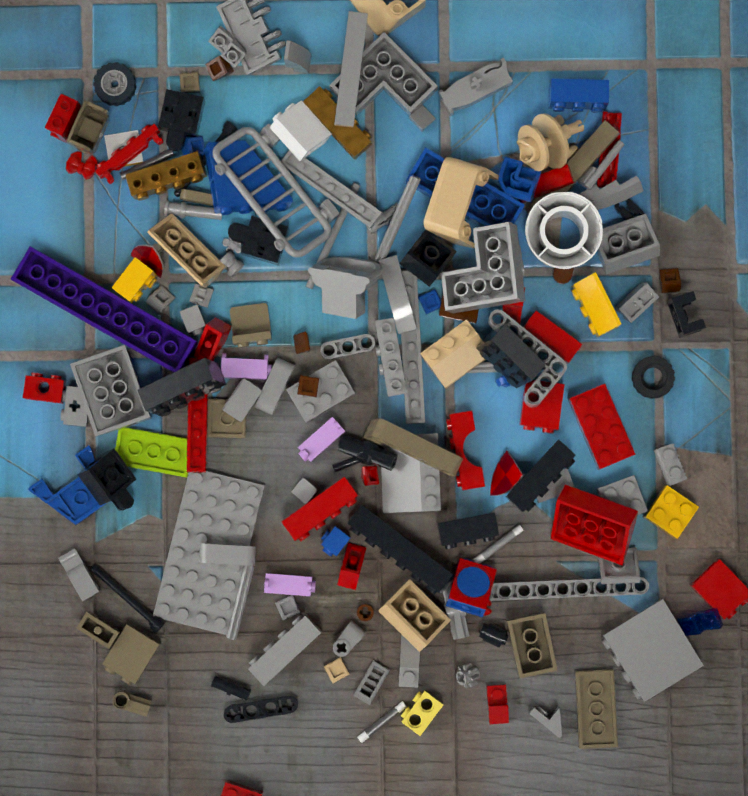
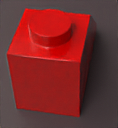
[194,317,232,361]
[337,543,367,590]

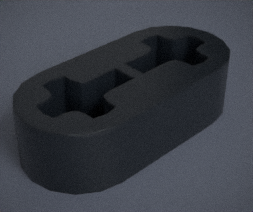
[614,199,645,221]

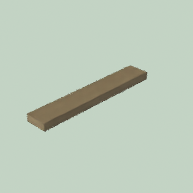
[528,120,620,209]

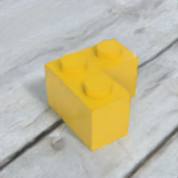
[111,257,157,303]

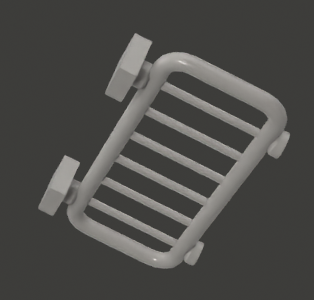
[213,124,340,257]

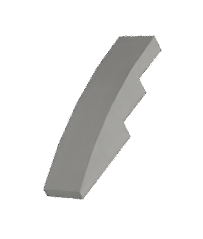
[579,176,644,210]

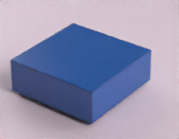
[418,289,441,315]

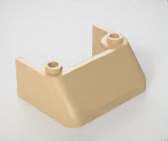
[350,0,426,36]
[424,157,499,249]

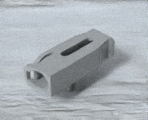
[438,58,513,116]

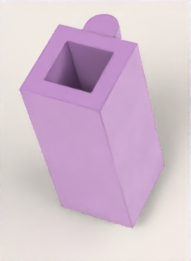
[221,353,272,380]
[298,417,345,462]
[264,573,316,596]

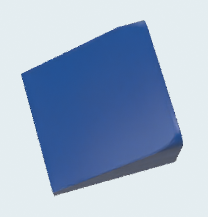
[182,136,205,156]

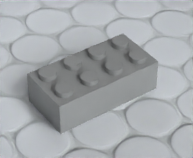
[248,614,322,686]

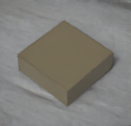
[179,72,200,93]

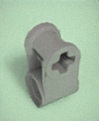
[333,620,367,657]

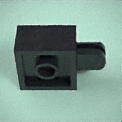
[158,89,206,151]
[228,216,289,266]
[77,448,136,511]

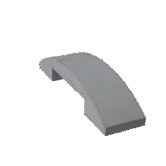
[378,255,417,334]

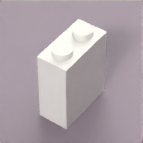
[270,100,332,161]

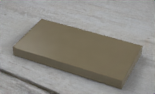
[575,669,618,749]

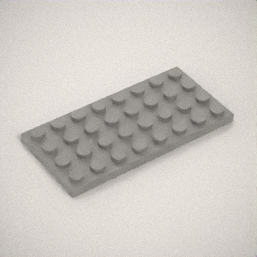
[153,471,265,635]

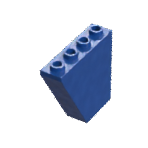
[204,140,293,215]

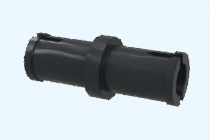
[211,675,251,701]

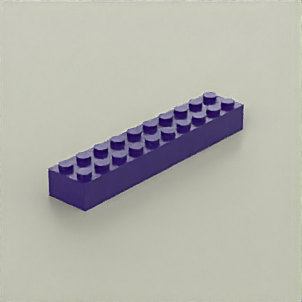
[11,246,198,373]

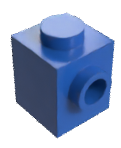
[321,526,351,557]

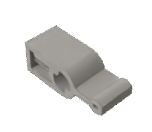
[58,548,101,601]

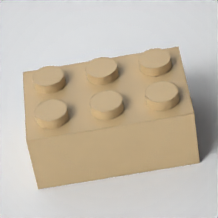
[378,579,451,652]

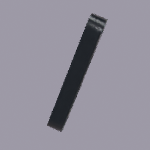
[224,696,298,723]

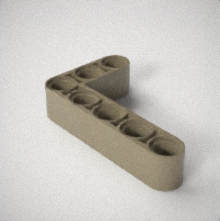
[363,418,463,477]

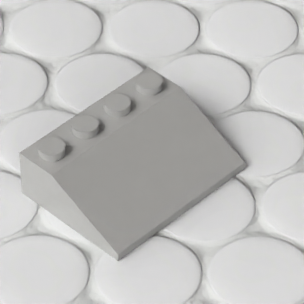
[70,345,152,437]
[380,433,441,513]

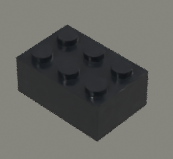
[476,324,546,388]
[437,512,499,549]

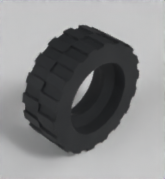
[631,356,675,399]

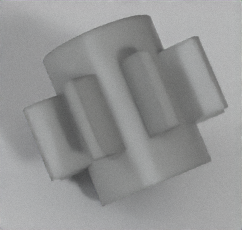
[456,663,480,688]

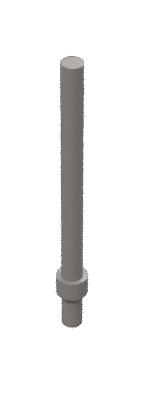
[305,183,360,289]

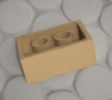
[420,319,486,389]

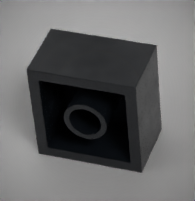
[399,229,457,287]

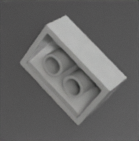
[597,214,660,275]

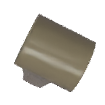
[112,691,152,717]

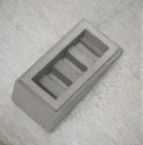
[353,660,390,705]

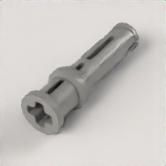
[164,200,222,221]

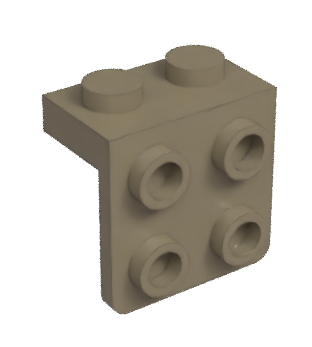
[230,303,272,348]

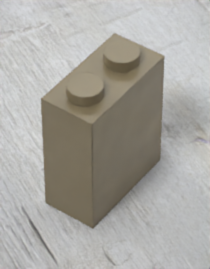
[102,624,161,685]

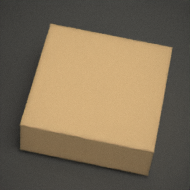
[324,657,350,683]

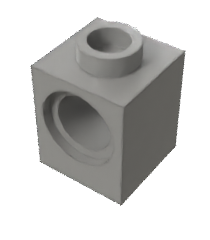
[180,305,206,336]

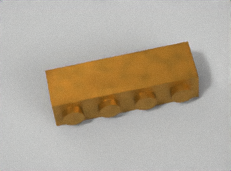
[303,86,372,160]

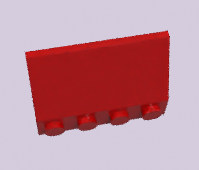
[551,484,638,565]

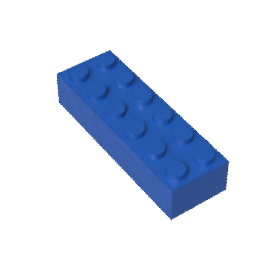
[406,147,525,227]

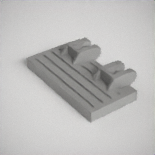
[216,0,286,76]

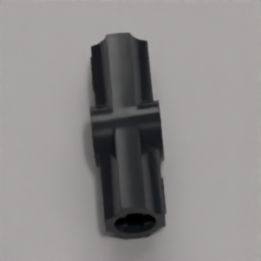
[338,435,398,471]

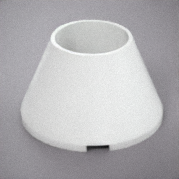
[525,192,603,269]

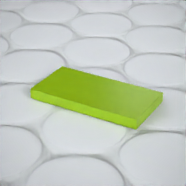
[115,428,188,478]

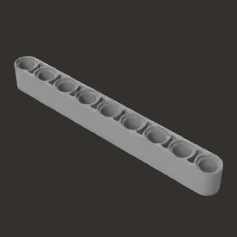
[489,577,649,601]

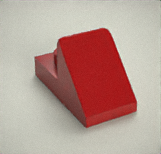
[486,684,509,725]

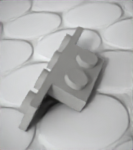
[375,318,407,397]

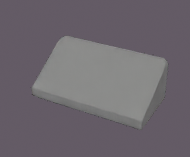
[222,378,262,422]

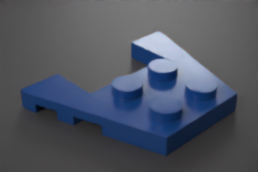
[28,445,107,525]

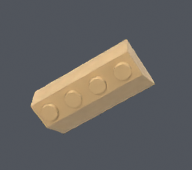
[147,213,226,288]

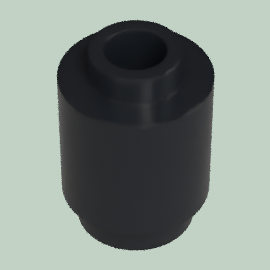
[479,623,509,648]

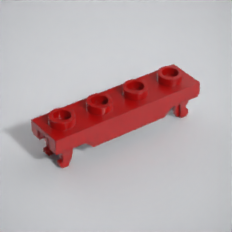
[597,111,622,188]
[95,124,163,184]

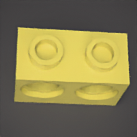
[401,690,443,736]

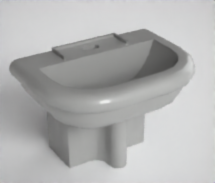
[308,256,383,319]

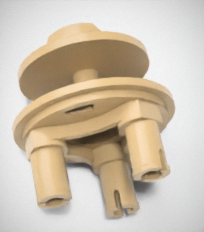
[517,113,584,171]

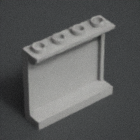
[601,599,704,702]

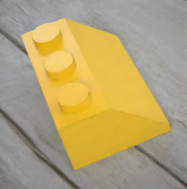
[571,272,621,338]

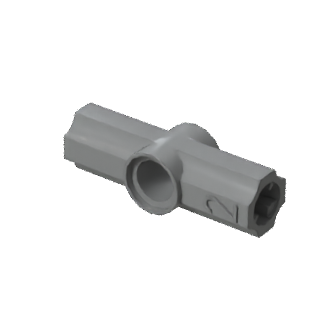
[443,580,469,640]

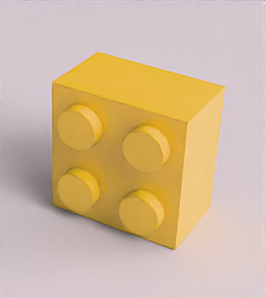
[643,485,699,539]

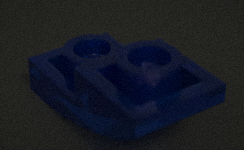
[678,608,723,636]

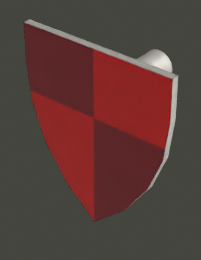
[130,244,164,278]
[490,450,526,496]

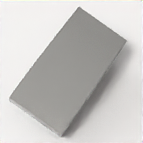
[208,26,247,68]

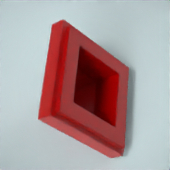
[361,465,379,486]

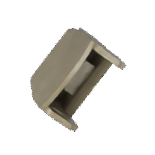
[66,101,109,155]

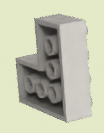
[329,32,438,116]
[441,222,525,313]

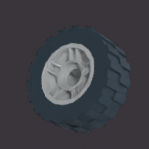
[93,62,137,106]

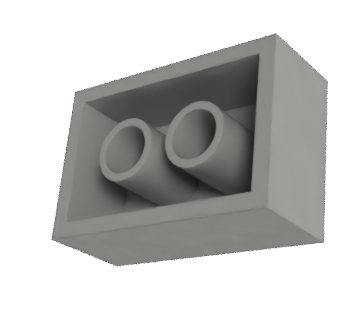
[286,360,356,424]

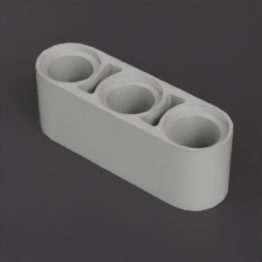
[320,334,375,360]
[255,357,295,415]
[199,543,256,566]

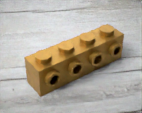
[125,151,207,201]

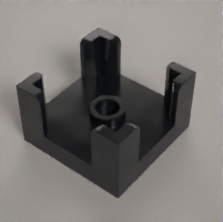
[667,291,706,338]

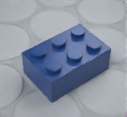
[548,79,609,113]

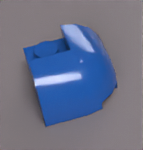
[499,157,541,202]

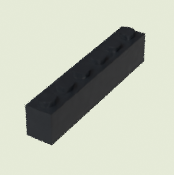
[348,505,455,595]

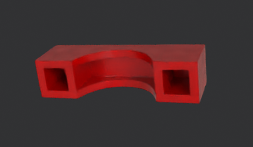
[446,411,485,491]

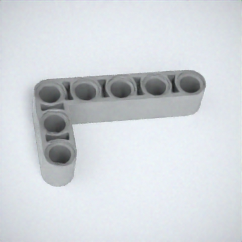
[488,309,567,407]

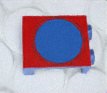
[446,558,497,618]

